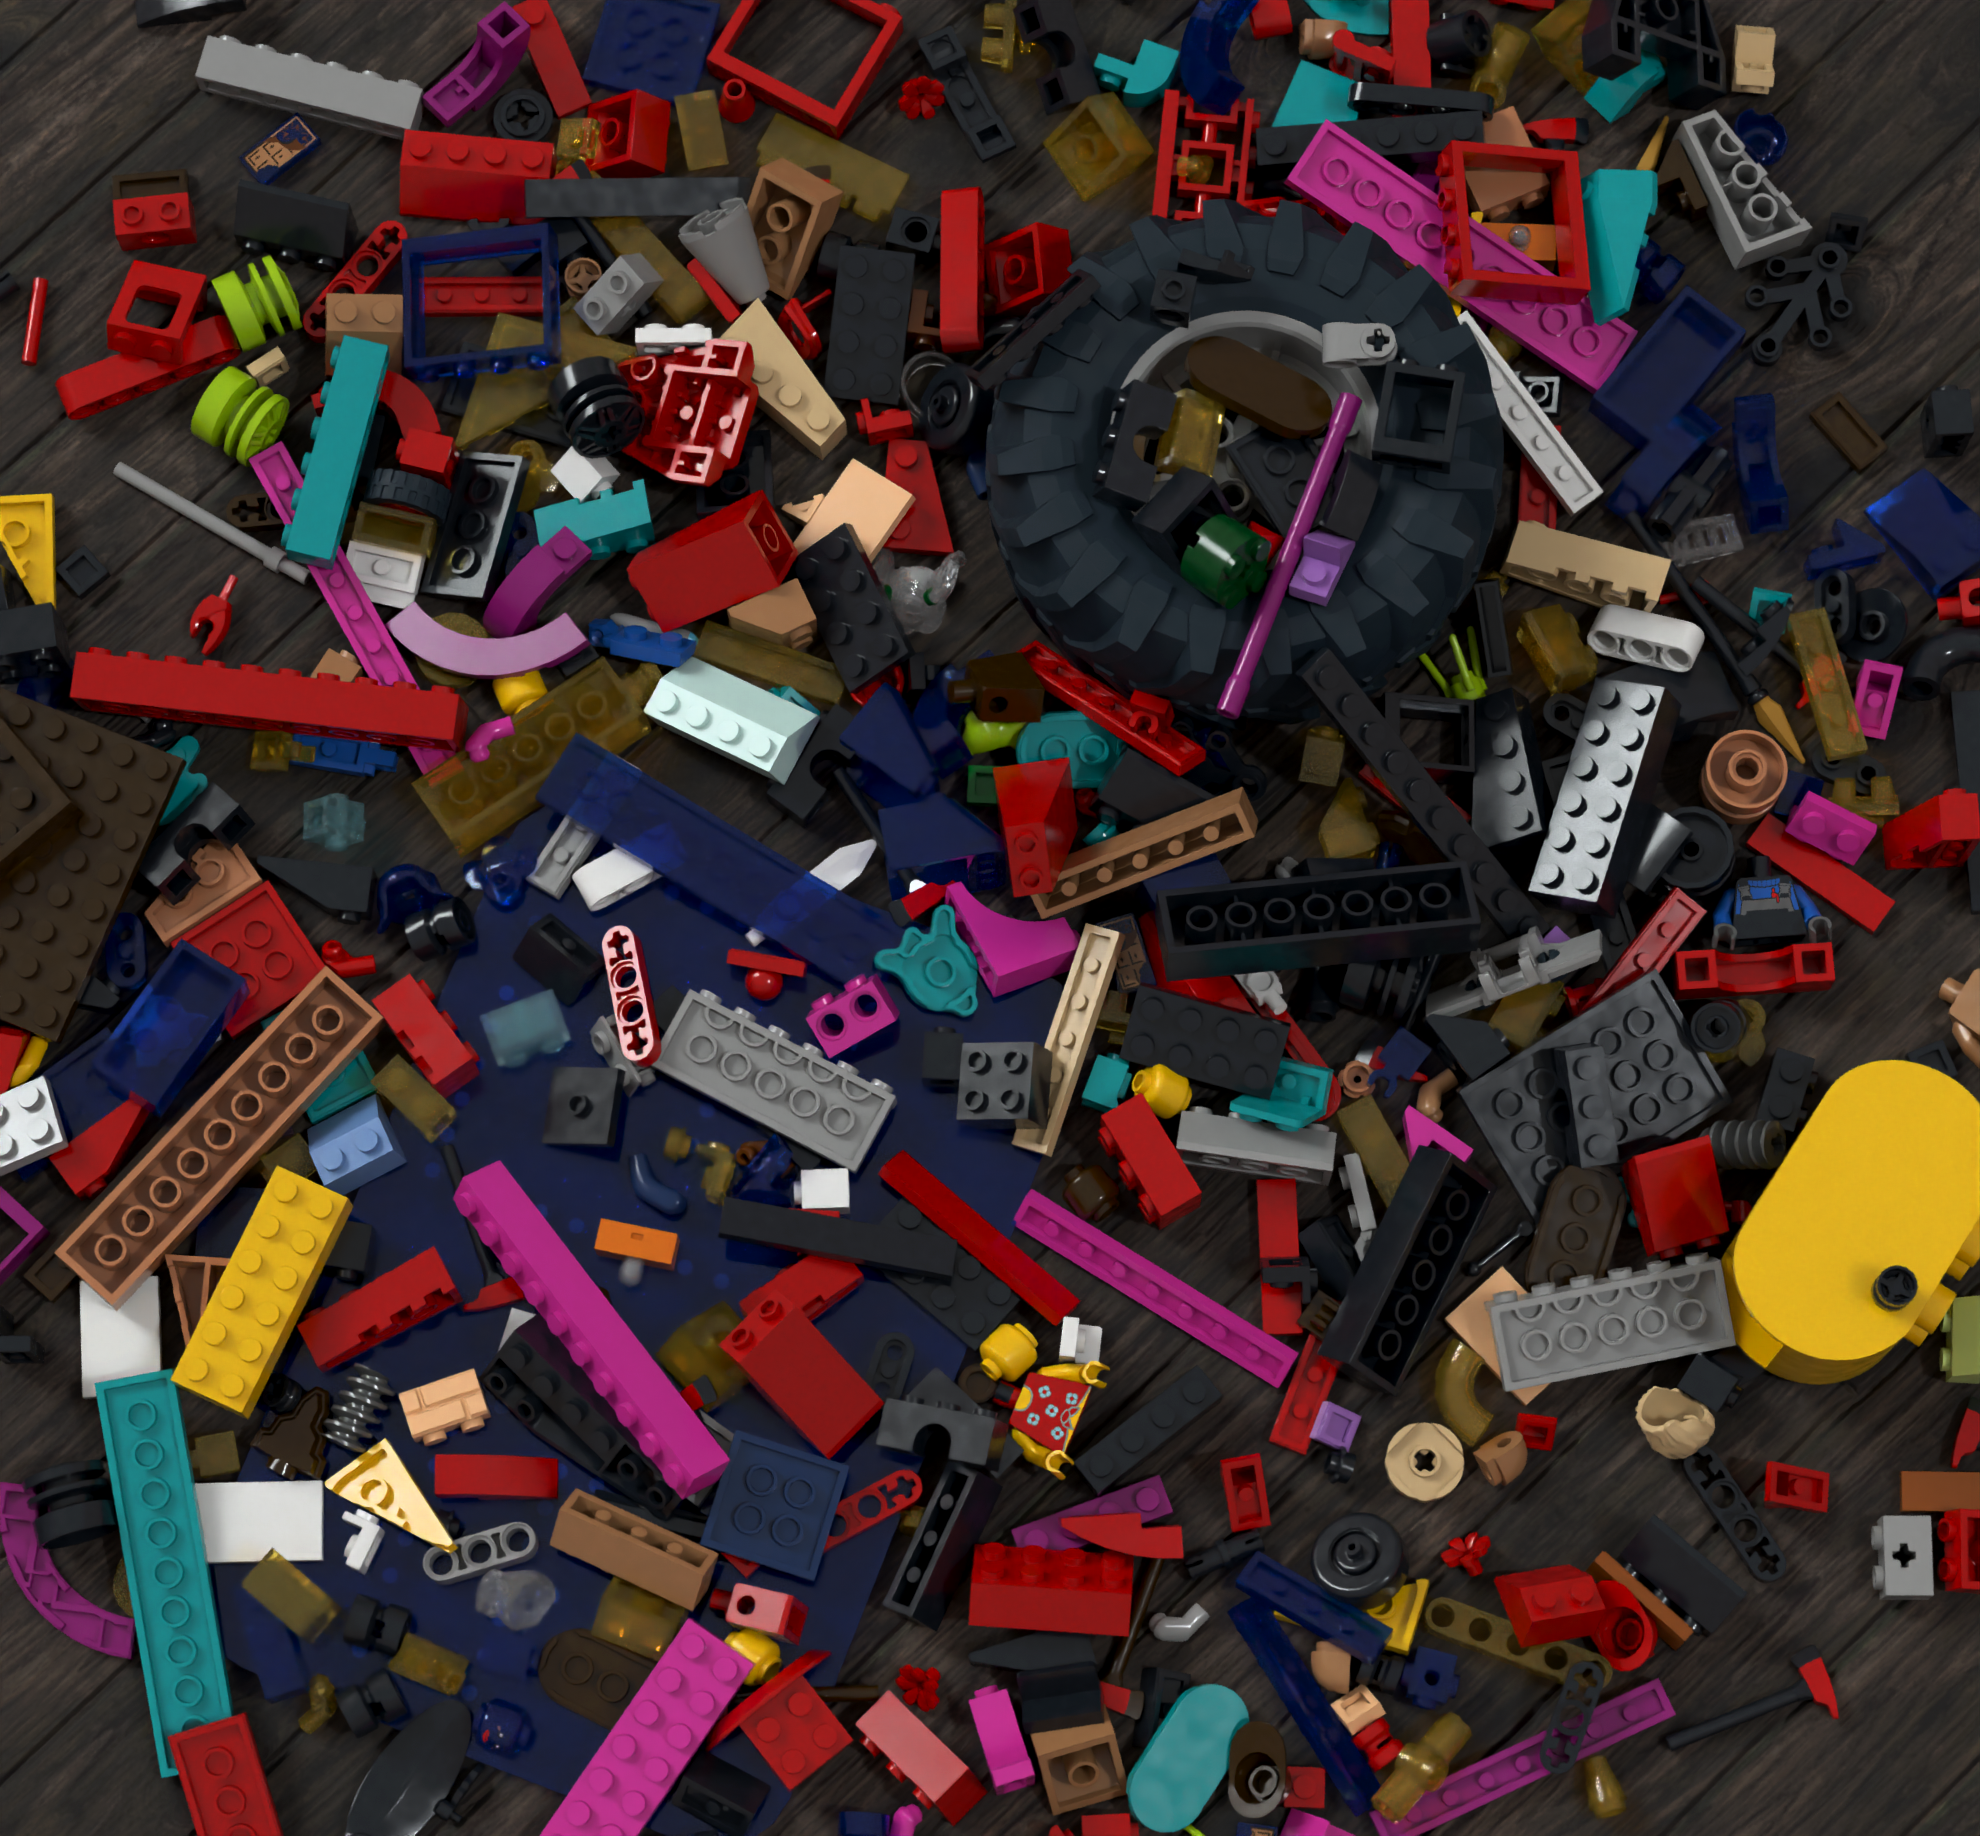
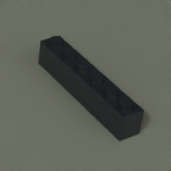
[1256,110,1485,175]

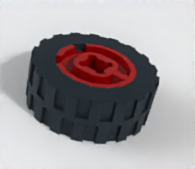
[363,469,452,527]

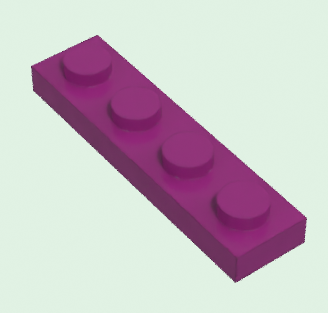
[1011,1475,1173,1550]

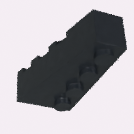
[1472,687,1553,860]

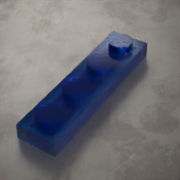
[1235,1551,1393,1666]

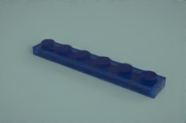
[1227,1593,1388,1817]

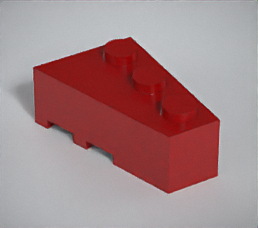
[1882,788,1980,870]
[738,1254,864,1322]

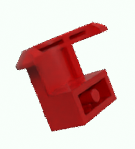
[705,1649,853,1793]

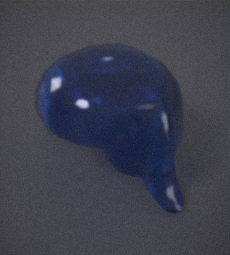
[376,863,454,934]

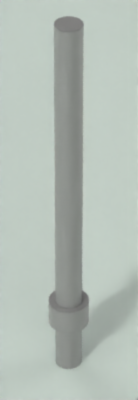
[113,462,312,585]

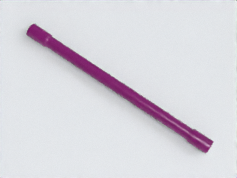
[1216,392,1362,719]

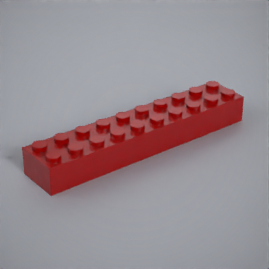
[70,647,469,753]

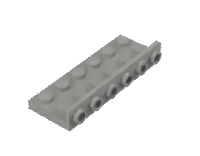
[650,989,898,1174]
[1484,1252,1736,1392]

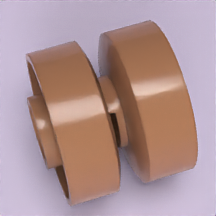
[1699,730,1788,825]

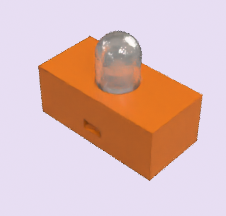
[1481,222,1556,271]
[594,1218,680,1287]

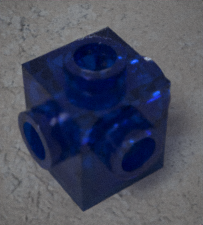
[1400,1646,1460,1711]

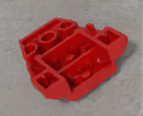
[616,338,759,487]

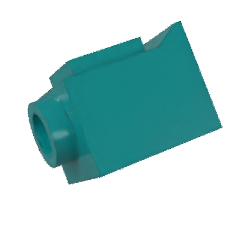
[1081,1053,1132,1113]

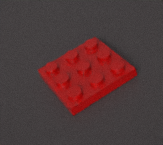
[170,880,325,1040]

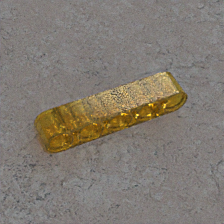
[590,170,711,326]
[1423,1597,1612,1692]

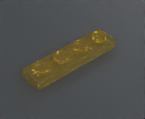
[1787,607,1868,762]
[694,620,846,706]

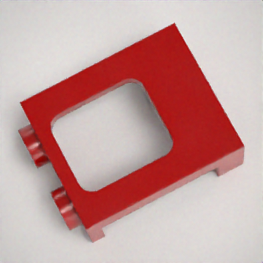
[106,260,208,365]

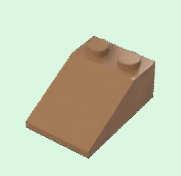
[747,157,844,300]

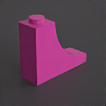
[943,881,1081,997]
[968,1685,1035,1796]

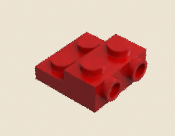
[1937,1508,1980,1594]

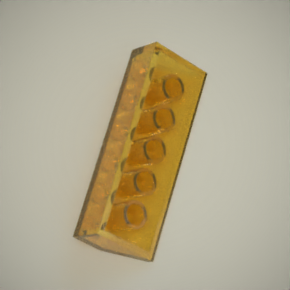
[411,657,652,858]

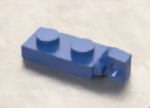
[589,619,696,668]
[288,734,399,777]

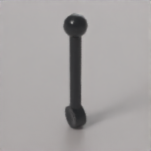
[1466,1221,1533,1277]

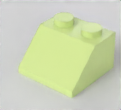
[1939,1295,1980,1384]

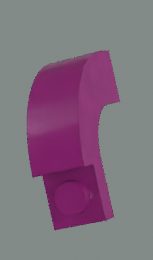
[422,1,530,128]
[483,525,592,639]

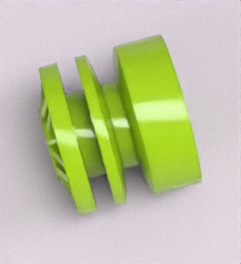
[211,254,303,353]
[190,366,290,467]

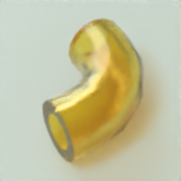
[1469,21,1530,110]
[1435,1338,1495,1448]

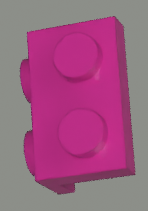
[1785,791,1877,866]

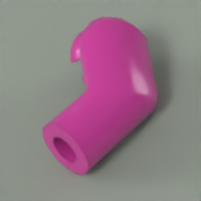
[465,716,516,763]

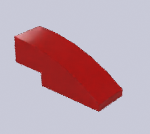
[435,1454,559,1500]
[1058,1512,1184,1558]

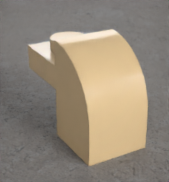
[1731,25,1776,94]

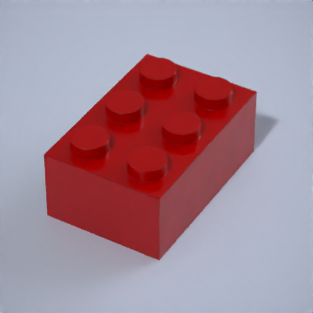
[1098,1092,1202,1230]

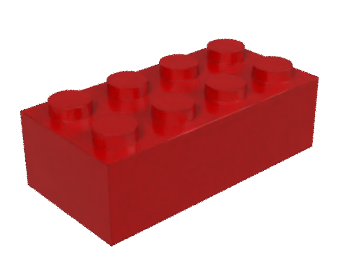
[968,1542,1134,1637]

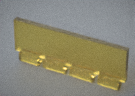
[756,113,910,223]

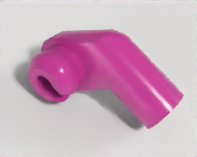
[889,1804,923,1836]

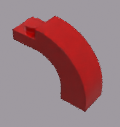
[311,370,442,439]

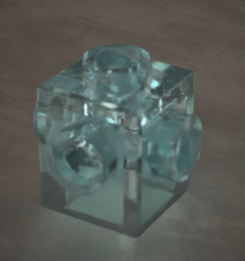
[303,793,365,851]

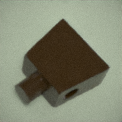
[947,652,1045,723]

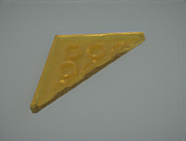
[455,312,638,451]

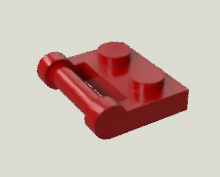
[1328,29,1397,85]

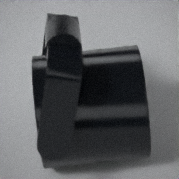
[1426,9,1492,80]

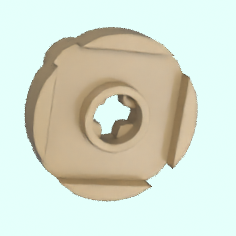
[1384,1422,1464,1503]

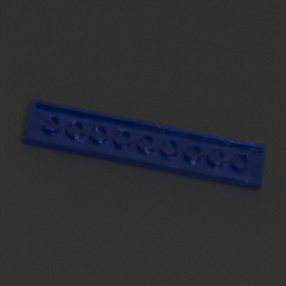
[535,732,906,1000]

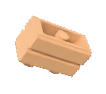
[399,1368,491,1446]

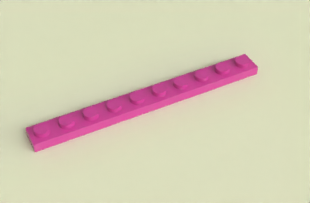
[248,441,464,788]

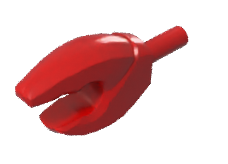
[189,574,238,656]

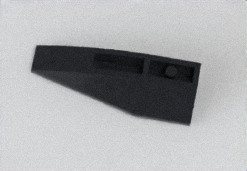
[478,1313,682,1521]

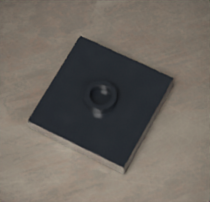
[542,1067,626,1148]

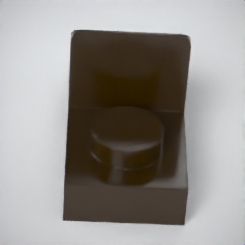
[1657,139,1709,223]

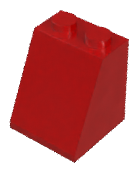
[1620,1135,1729,1260]

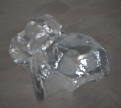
[475,1569,556,1631]

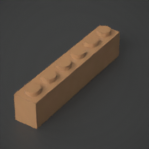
[1030,787,1258,919]

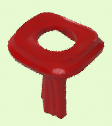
[777,289,832,360]

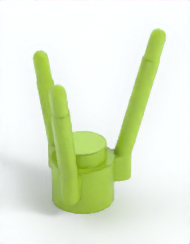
[1418,626,1488,705]

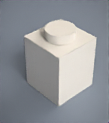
[550,446,620,503]
[794,1168,850,1214]

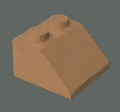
[325,293,403,376]
[727,578,818,651]
[1030,1704,1127,1816]

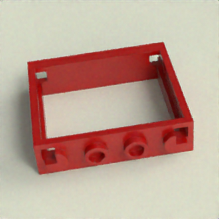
[706,0,903,141]
[1435,140,1591,305]

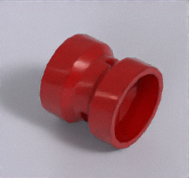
[1351,1717,1407,1773]

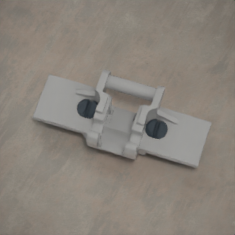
[1426,926,1602,1017]

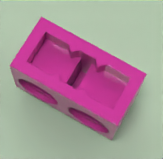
[805,973,900,1058]

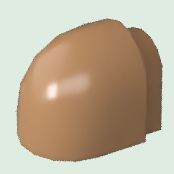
[1299,19,1348,60]
[1473,1431,1528,1487]
[1311,1641,1351,1694]

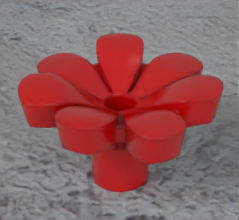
[898,76,945,120]
[1440,1532,1491,1576]
[895,1664,941,1712]

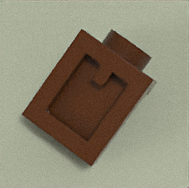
[907,289,942,351]

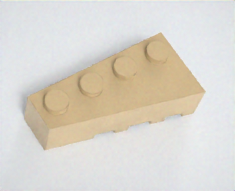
[719,298,847,460]
[1499,520,1671,613]

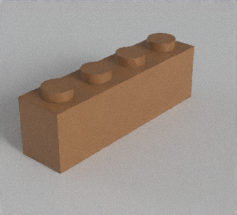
[550,1488,719,1611]

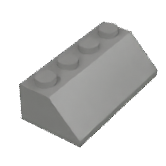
[1176,1106,1337,1186]

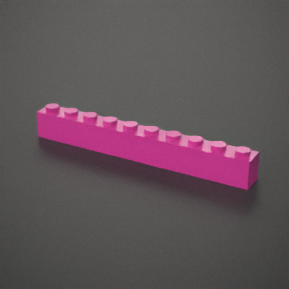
[453,1160,730,1500]

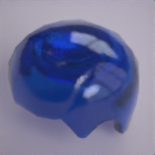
[1733,108,1789,166]

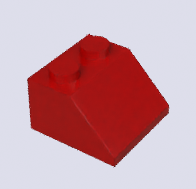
[583,89,671,178]
[985,222,1072,318]
[1494,1564,1606,1648]

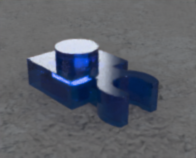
[1366,1026,1432,1099]

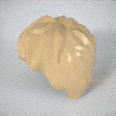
[1635,1386,1715,1459]

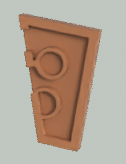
[144,842,263,948]

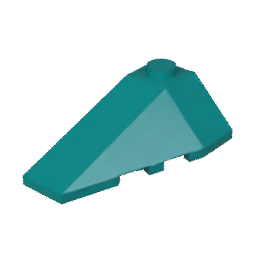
[1580,169,1658,326]

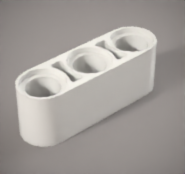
[1587,604,1705,672]
[572,824,689,911]

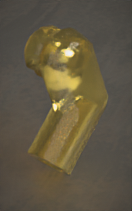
[298,1674,337,1734]

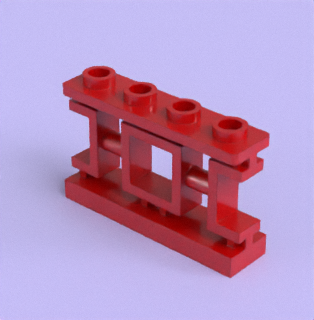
[1152,89,1261,222]

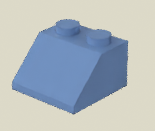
[307,1094,407,1195]

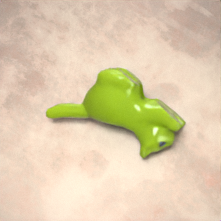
[940,709,1027,772]

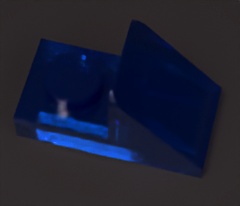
[1803,519,1886,580]
[725,1133,793,1205]

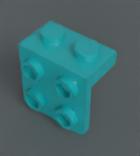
[1229,1057,1334,1132]

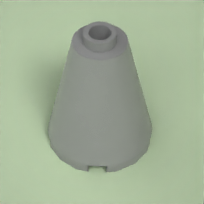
[678,198,770,307]

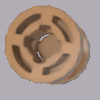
[564,258,602,303]

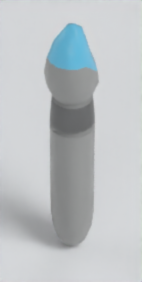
[610,613,700,645]

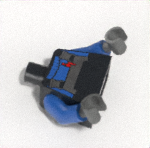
[1711,856,1832,950]

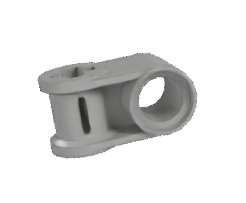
[1322,322,1398,369]

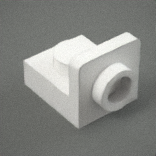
[1059,1316,1102,1364]
[342,1509,385,1575]

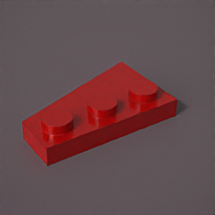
[880,438,954,557]

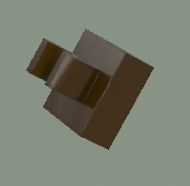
[1296,1290,1341,1342]

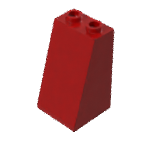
[627,489,799,633]
[992,757,1078,897]
[718,1289,885,1460]

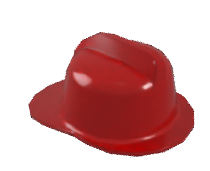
[1591,1580,1658,1671]

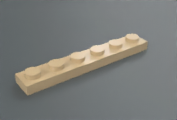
[1012,923,1126,1157]

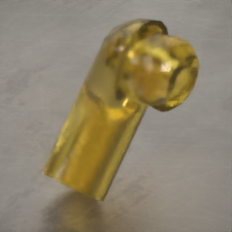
[1177,155,1214,184]

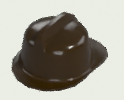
[1228,1721,1292,1819]

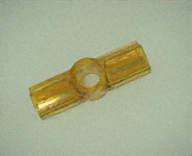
[1371,1712,1472,1823]

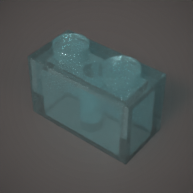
[479,989,571,1068]

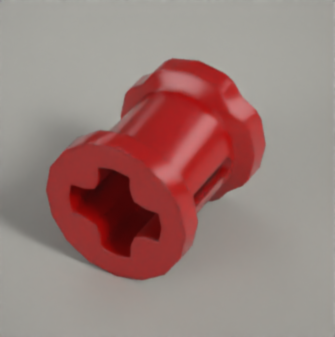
[1562,977,1602,1019]

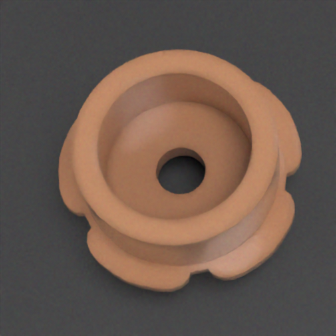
[1338,1060,1376,1098]

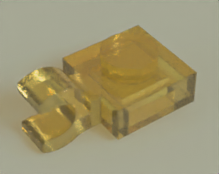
[556,118,600,175]
[250,731,316,772]
[189,1431,241,1479]

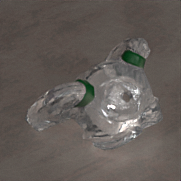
[873,548,967,634]

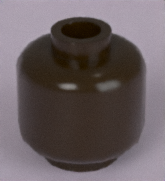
[1062,1164,1120,1223]

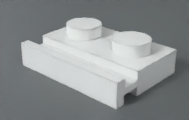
[635,323,713,357]
[346,541,425,609]

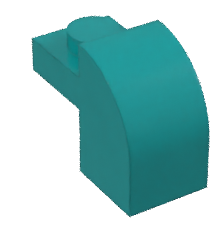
[1094,39,1179,108]
[1584,49,1668,123]

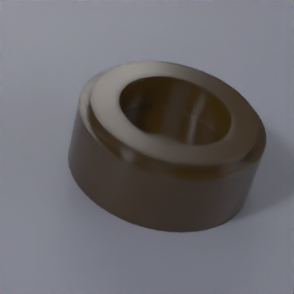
[958,1364,998,1405]

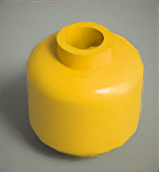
[492,670,548,720]
[1132,1064,1192,1119]
[979,1323,1038,1382]
[725,1629,782,1687]

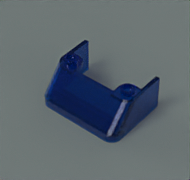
[878,793,1007,901]

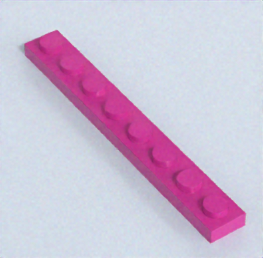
[1011,1188,1299,1388]

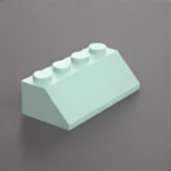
[643,656,820,785]

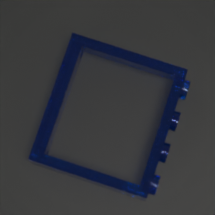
[402,223,561,383]

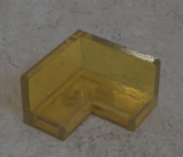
[242,1548,342,1644]

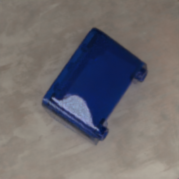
[839,682,942,831]

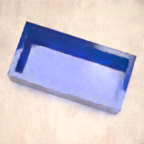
[1588,285,1746,456]
[90,938,250,1118]

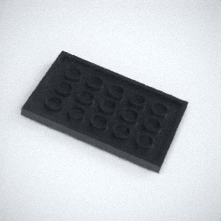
[1455,968,1734,1224]

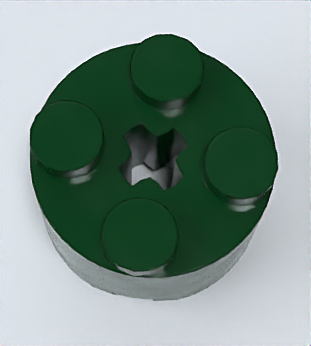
[1181,514,1272,609]

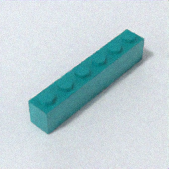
[281,335,390,570]

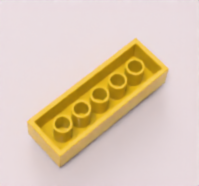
[170,1166,354,1419]

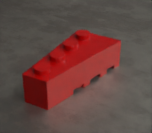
[297,1246,463,1373]

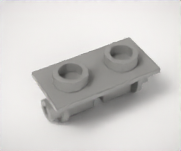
[589,1014,656,1097]

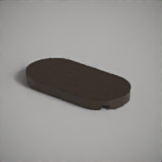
[1184,336,1332,439]
[1524,1165,1627,1293]
[537,1628,657,1731]

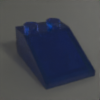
[1863,468,1980,600]

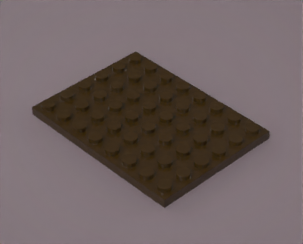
[0,688,187,1044]

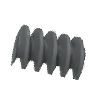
[1699,1120,1786,1170]
[318,1363,395,1453]

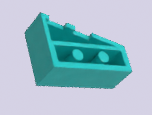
[534,479,656,560]

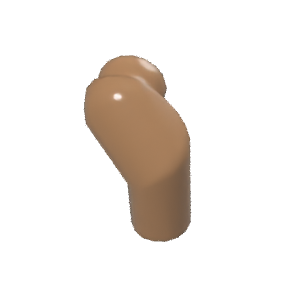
[1416,1068,1459,1123]

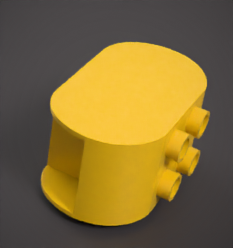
[1721,1060,1980,1384]

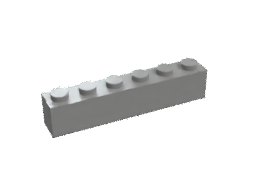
[195,35,425,140]

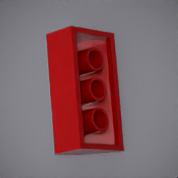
[399,130,557,228]

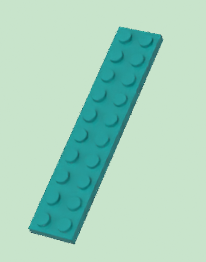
[94,1368,234,1778]

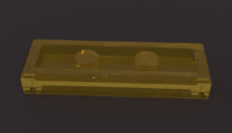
[1336,1094,1409,1208]

